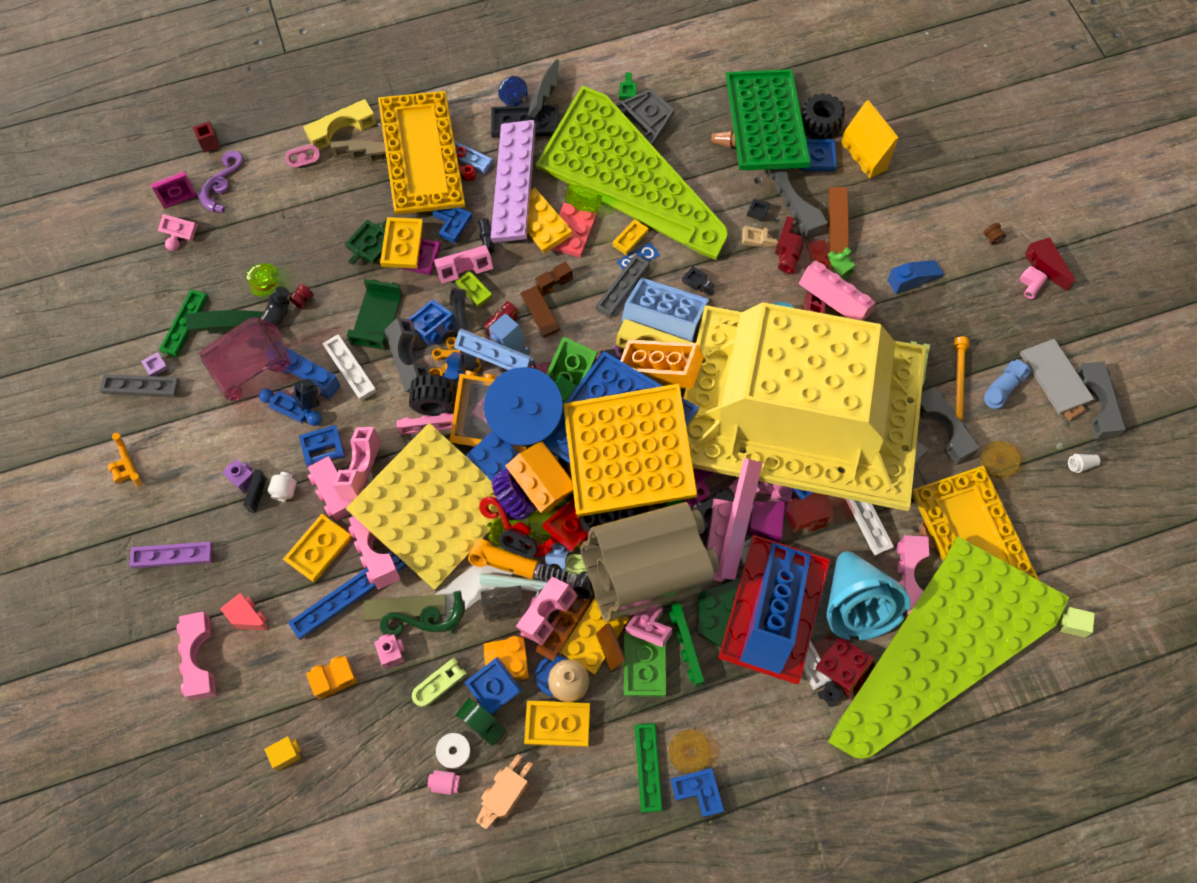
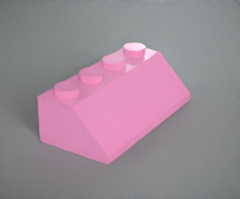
[799,261,876,321]

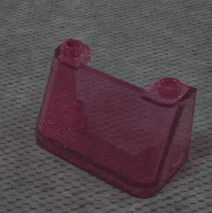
[199,317,291,401]

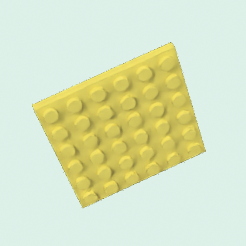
[346,423,501,590]

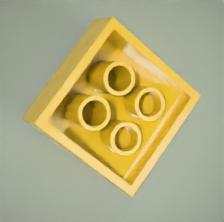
[842,100,898,178]

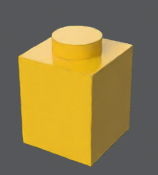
[264,736,302,771]

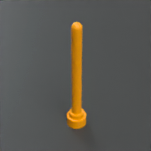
[954,336,969,421]

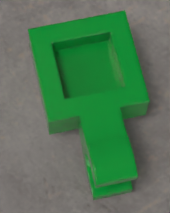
[619,72,637,100]

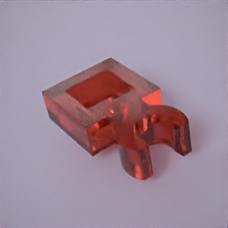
[806,239,830,269]

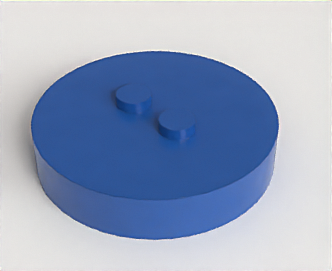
[484,367,564,447]

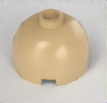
[548,659,590,702]

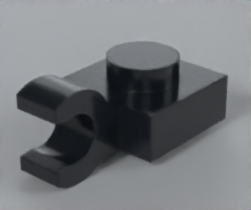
[682,266,714,296]

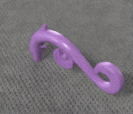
[196,150,243,213]

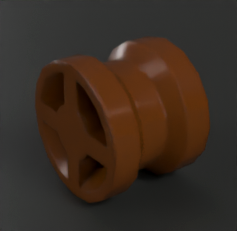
[983,223,1007,245]

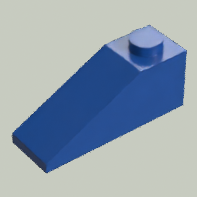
[887,260,944,294]

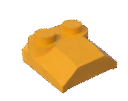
[484,636,529,681]

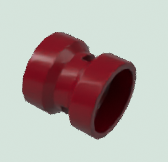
[288,284,314,309]

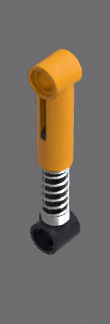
[468,539,594,600]

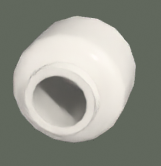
[268,472,297,502]

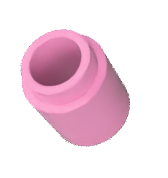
[428,770,460,795]

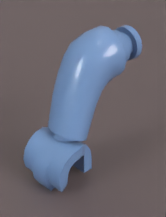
[984,359,1031,409]

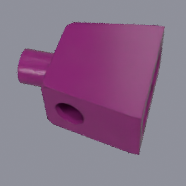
[748,501,785,543]

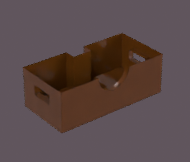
[535,261,573,296]

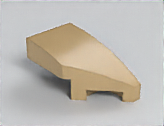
[742,226,778,247]

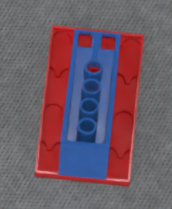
[718,535,830,685]

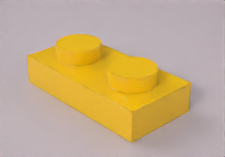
[612,219,648,255]

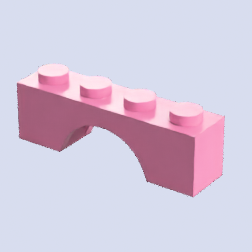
[333,427,381,501]
[348,516,401,589]
[897,535,929,619]
[177,611,216,701]

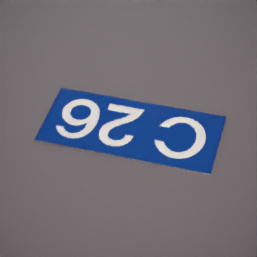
[616,243,660,270]

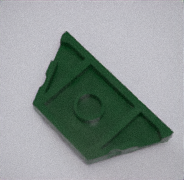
[697,578,740,647]

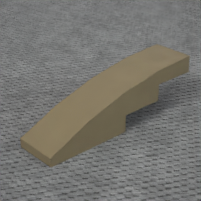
[330,141,387,164]

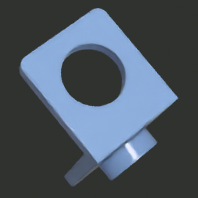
[546,543,570,573]

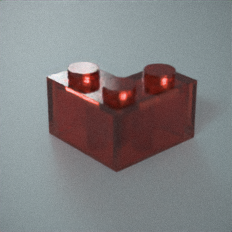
[785,493,834,533]

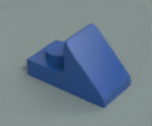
[444,352,466,386]

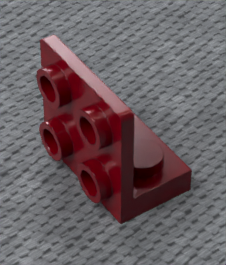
[816,637,875,700]

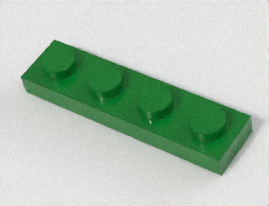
[669,602,704,688]

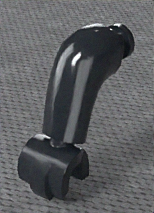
[245,287,289,351]

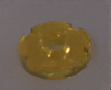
[980,441,1021,479]
[668,730,711,774]

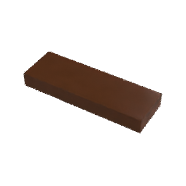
[520,286,560,338]

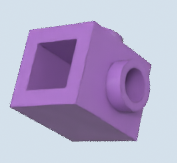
[222,459,253,493]

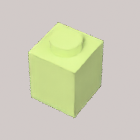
[1059,607,1095,638]

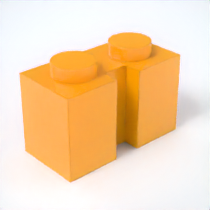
[306,656,358,700]

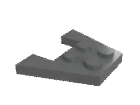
[615,89,674,146]

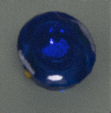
[498,76,528,106]

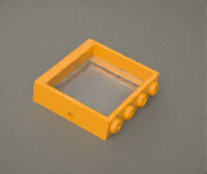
[450,371,529,453]

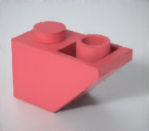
[220,593,269,631]

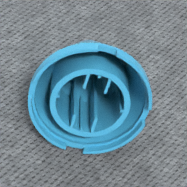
[827,552,911,640]

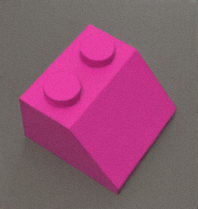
[151,171,197,209]

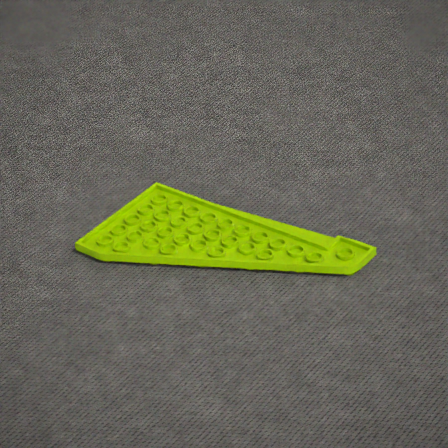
[827,536,1069,759]

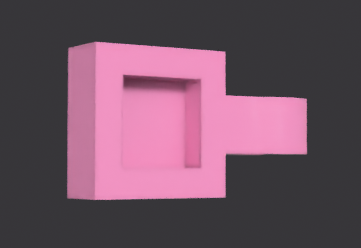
[759,481,792,504]

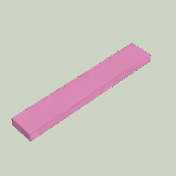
[716,458,763,580]

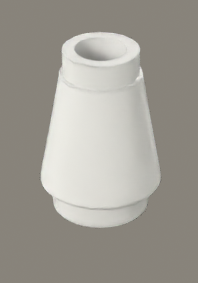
[1068,454,1100,473]

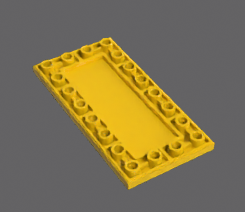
[378,91,465,215]
[912,465,1040,581]

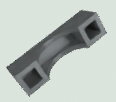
[385,318,430,393]
[1076,361,1126,440]
[919,387,980,465]

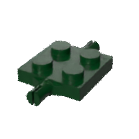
[345,218,387,266]

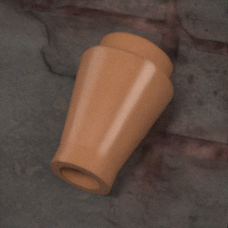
[711,131,736,148]

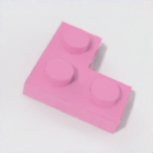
[626,607,672,647]

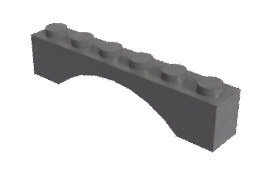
[767,169,828,240]

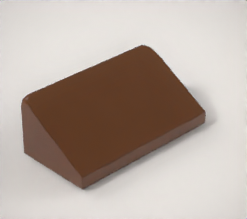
[596,623,626,671]

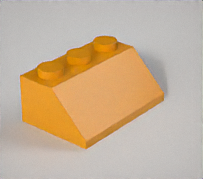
[506,441,573,513]

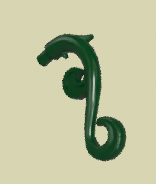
[379,590,465,637]

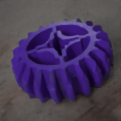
[491,469,536,520]

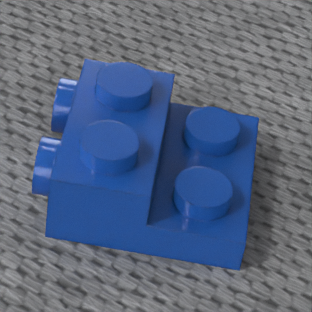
[408,299,456,346]

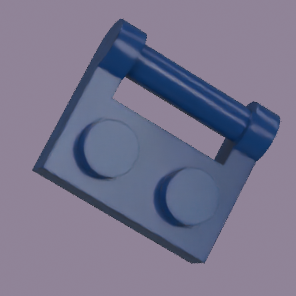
[299,425,345,468]

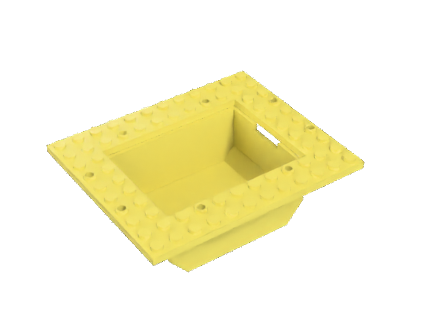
[684,302,926,511]

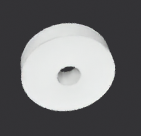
[436,733,471,769]

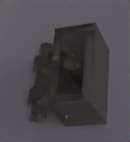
[481,585,525,622]

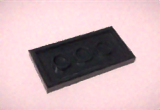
[491,105,559,138]

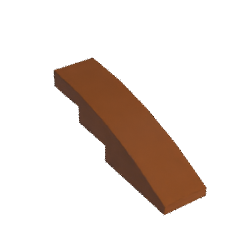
[828,187,848,254]
[536,592,595,662]

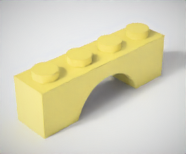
[303,99,377,150]
[615,319,693,349]

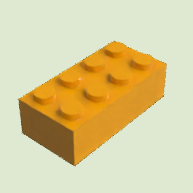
[620,340,704,388]

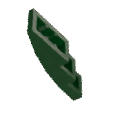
[186,310,263,335]

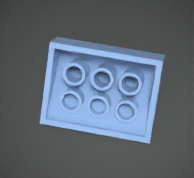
[622,277,709,342]

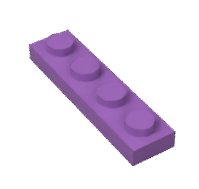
[129,542,213,569]

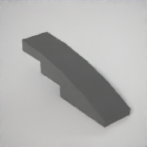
[528,59,559,118]

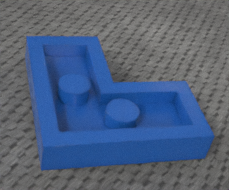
[433,208,472,243]
[670,768,724,818]

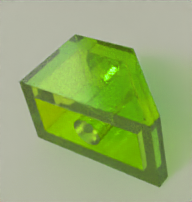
[565,184,602,213]

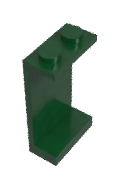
[346,279,402,350]

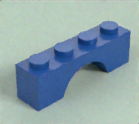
[265,342,341,400]

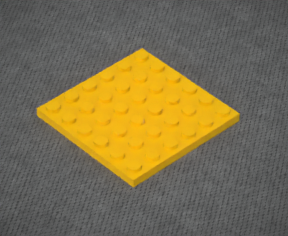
[563,384,697,517]

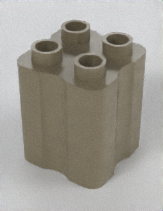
[581,502,719,623]

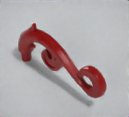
[479,496,557,557]

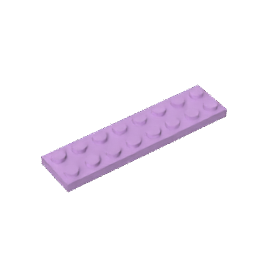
[491,120,536,242]

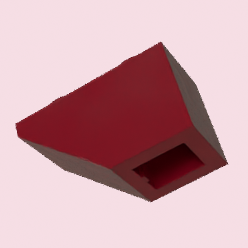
[193,120,220,153]

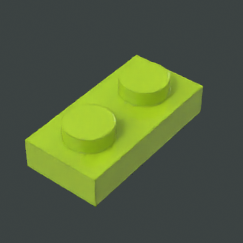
[455,271,493,308]

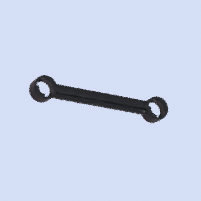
[450,288,476,372]

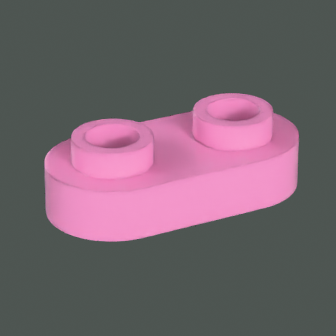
[285,144,320,167]

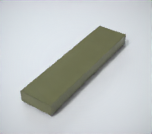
[364,594,446,622]

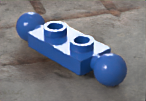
[259,389,322,426]

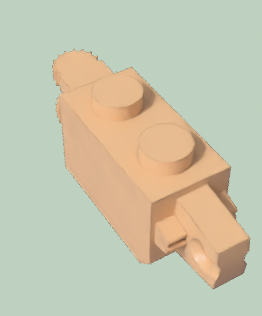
[476,754,533,829]

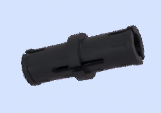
[478,218,494,254]

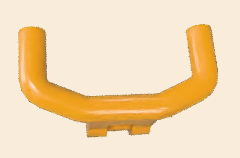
[107,433,143,487]

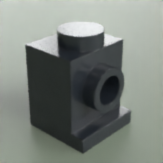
[294,378,320,411]

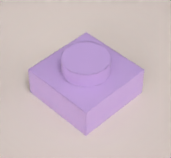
[141,352,168,376]

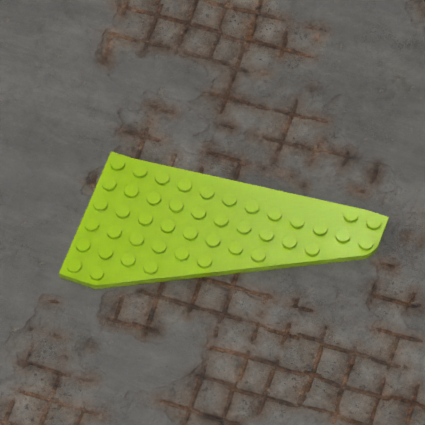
[535,85,727,260]

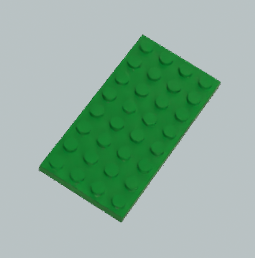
[725,69,810,171]

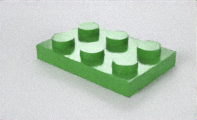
[624,633,666,697]

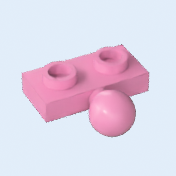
[158,214,198,251]

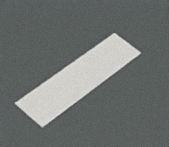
[435,535,535,620]

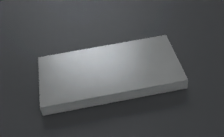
[1020,339,1094,415]

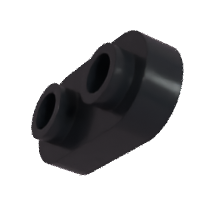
[499,529,539,558]

